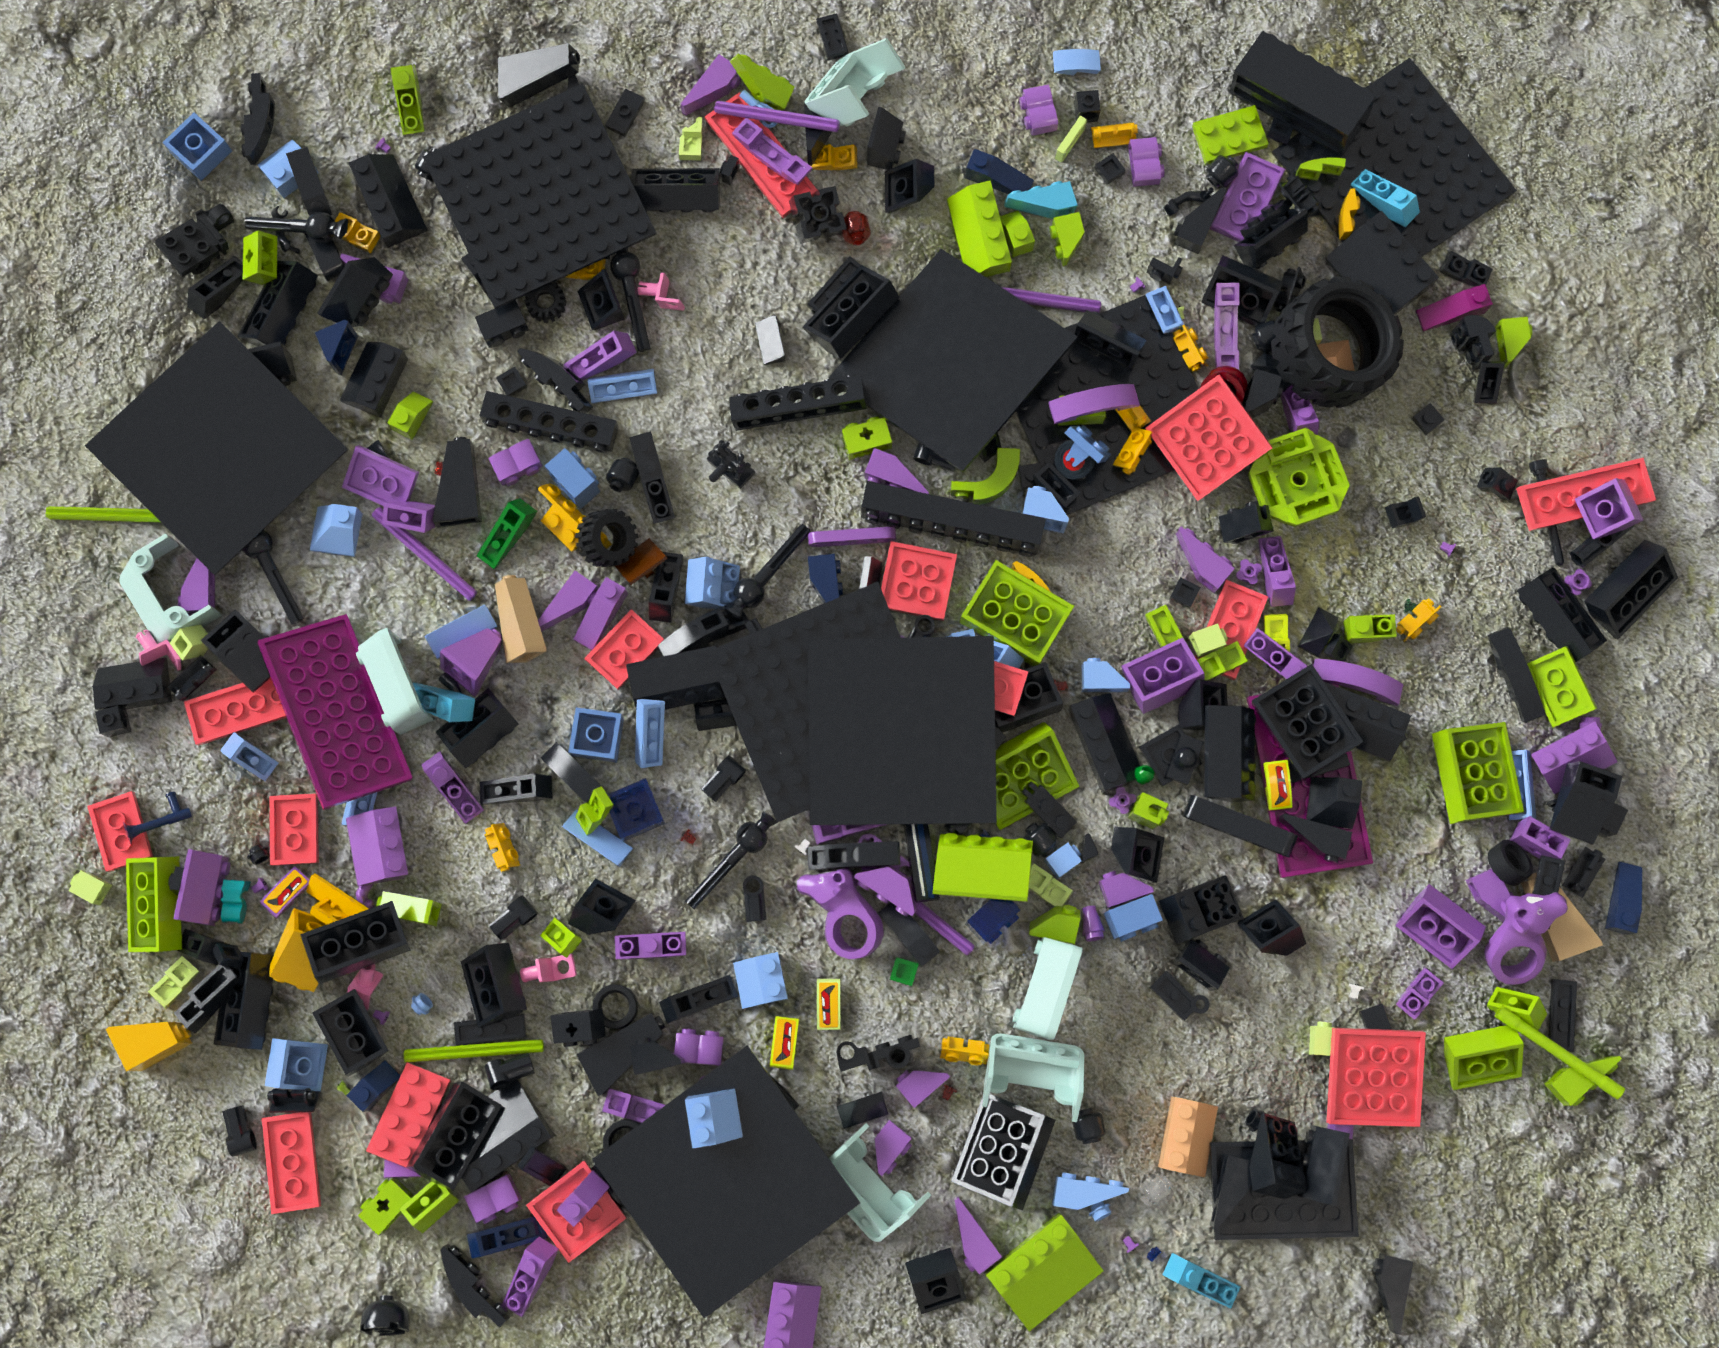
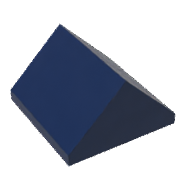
[315,320,358,376]

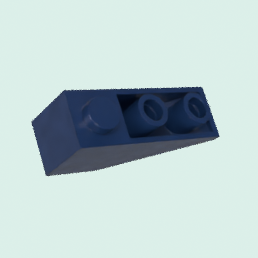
[808,554,843,603]

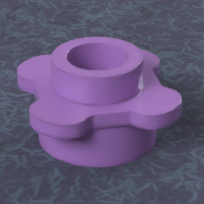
[1236,559,1262,585]
[1564,569,1592,595]
[1109,787,1136,814]

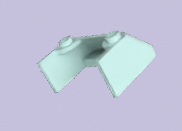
[804,38,905,127]
[119,534,222,644]
[356,627,434,735]
[1012,937,1083,1040]
[982,1033,1084,1122]
[829,1123,931,1242]

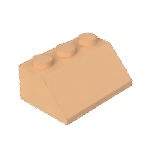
[1158,1096,1218,1177]

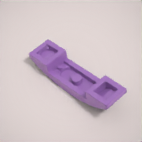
[732,117,812,185]
[1214,283,1239,370]
[1048,384,1140,424]
[1313,659,1403,706]
[602,1088,665,1123]

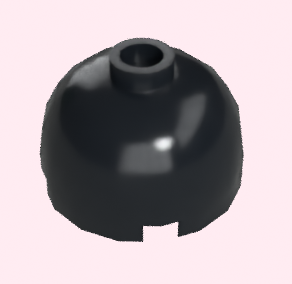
[360,1295,410,1336]

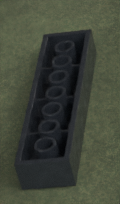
[861,481,1046,557]

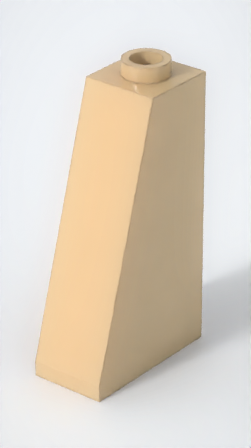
[495,575,546,663]
[1521,872,1603,962]

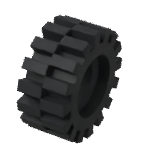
[524,282,567,323]

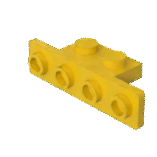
[538,483,612,552]
[306,873,369,925]

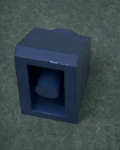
[346,1060,401,1112]

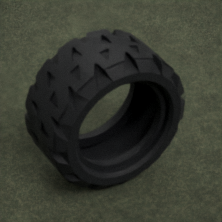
[1271,276,1404,408]

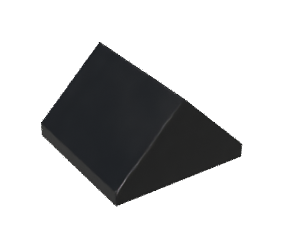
[577,269,625,330]

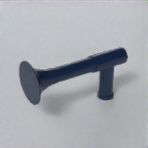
[123,792,192,844]

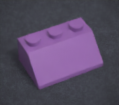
[1121,638,1205,714]
[1531,721,1618,794]
[346,806,408,887]
[173,849,230,926]
[1395,884,1486,969]
[764,1279,822,1348]

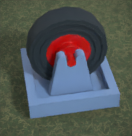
[1055,425,1111,480]

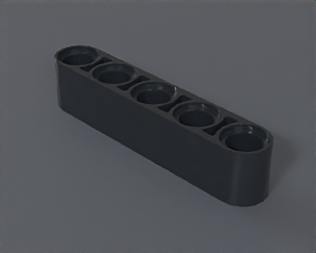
[1183,795,1298,858]

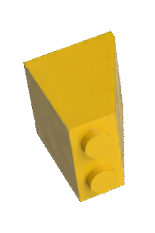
[270,908,326,992]
[106,1022,192,1071]

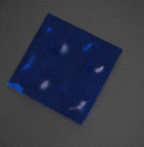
[607,778,666,842]
[965,899,1020,945]

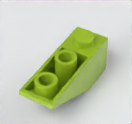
[730,53,795,111]
[390,64,425,135]
[1544,1056,1622,1106]

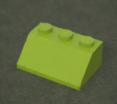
[1444,1025,1524,1090]

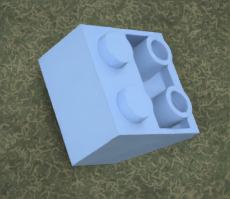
[685,557,740,610]

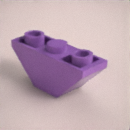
[854,866,917,917]
[615,932,686,959]

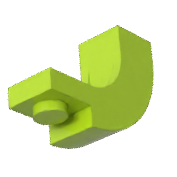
[950,448,1020,505]

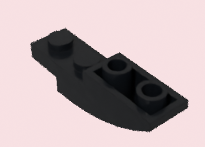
[241,73,275,165]
[517,348,593,413]
[629,431,675,524]
[658,608,749,656]
[808,841,900,870]
[440,1244,510,1328]

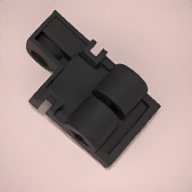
[155,203,234,277]
[836,1035,920,1072]

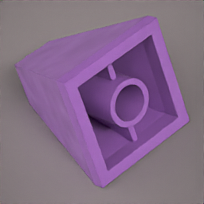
[440,628,502,697]

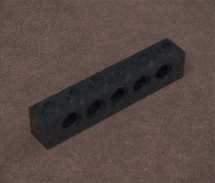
[729,375,867,431]
[479,391,619,453]

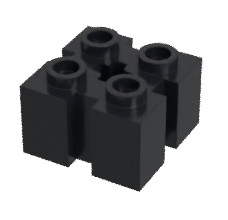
[789,186,847,244]

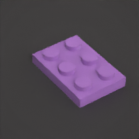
[342,445,419,506]

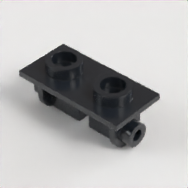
[1274,267,1306,312]
[167,655,217,701]
[1562,846,1605,898]
[267,1088,321,1113]

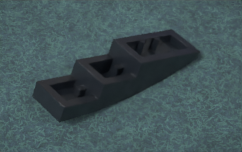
[1487,627,1546,723]

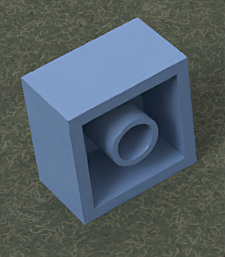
[162,113,232,181]
[544,448,600,509]
[568,707,624,763]
[1103,894,1163,942]

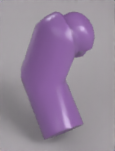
[356,884,374,909]

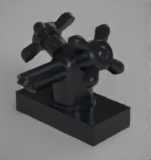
[707,440,755,489]

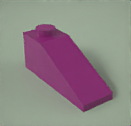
[1416,284,1493,331]

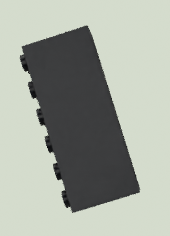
[1230,31,1376,157]

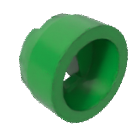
[1134,765,1155,785]

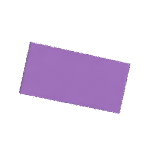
[1210,152,1286,242]

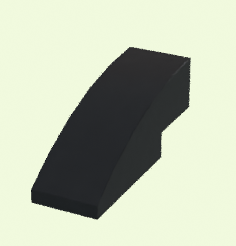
[541,742,604,803]
[174,965,238,1034]

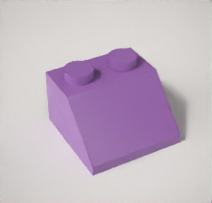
[1575,478,1643,540]

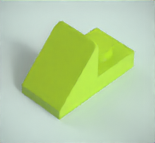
[540,917,582,958]

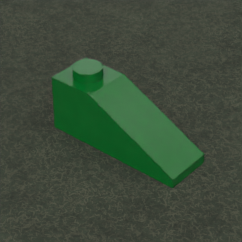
[477,498,538,569]

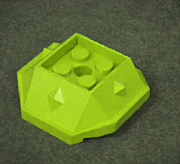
[1248,428,1350,527]

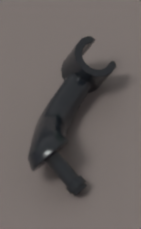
[1163,187,1214,216]
[271,206,300,254]

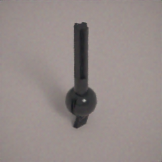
[244,212,348,243]
[610,248,651,352]
[723,524,811,619]
[242,530,304,625]
[685,811,777,910]

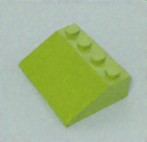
[959,560,1074,667]
[995,722,1080,830]
[1432,722,1524,824]
[933,833,1033,902]
[984,1213,1103,1331]

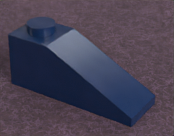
[965,149,1034,194]
[1605,861,1642,935]
[466,1216,547,1258]

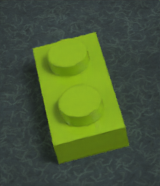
[1145,604,1184,647]

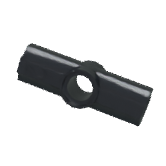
[1569,525,1634,568]

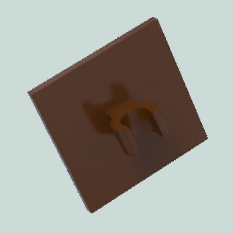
[615,538,668,585]

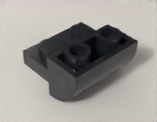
[1451,315,1496,370]

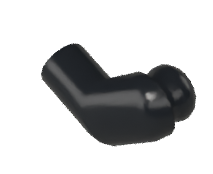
[439,673,462,693]

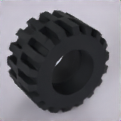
[575,509,639,567]

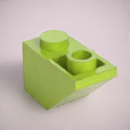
[1049,212,1085,266]
[1343,614,1397,643]

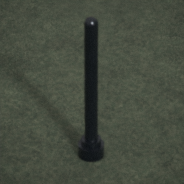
[1529,459,1564,566]

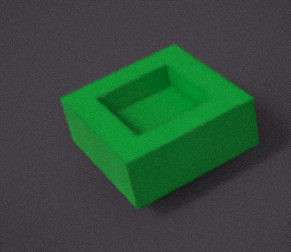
[890,957,918,986]

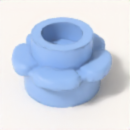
[411,993,433,1015]
[1089,1201,1112,1222]

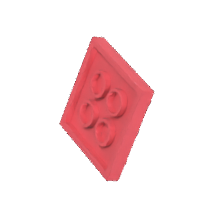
[881,541,957,621]
[526,1160,627,1263]

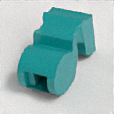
[221,880,251,924]

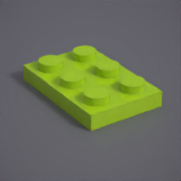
[1192,105,1269,165]
[1527,646,1597,727]

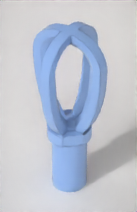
[739,89,778,128]

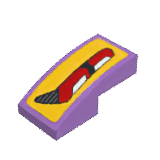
[260,867,309,919]

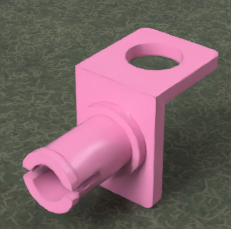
[638,273,685,311]
[136,629,181,671]
[520,954,577,983]
[347,964,383,1011]

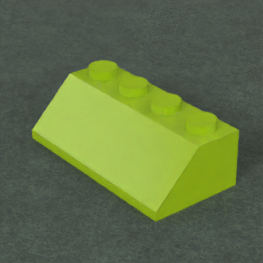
[947,180,1012,277]
[126,856,182,952]

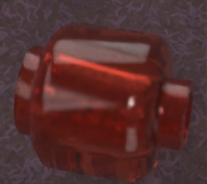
[842,211,871,246]

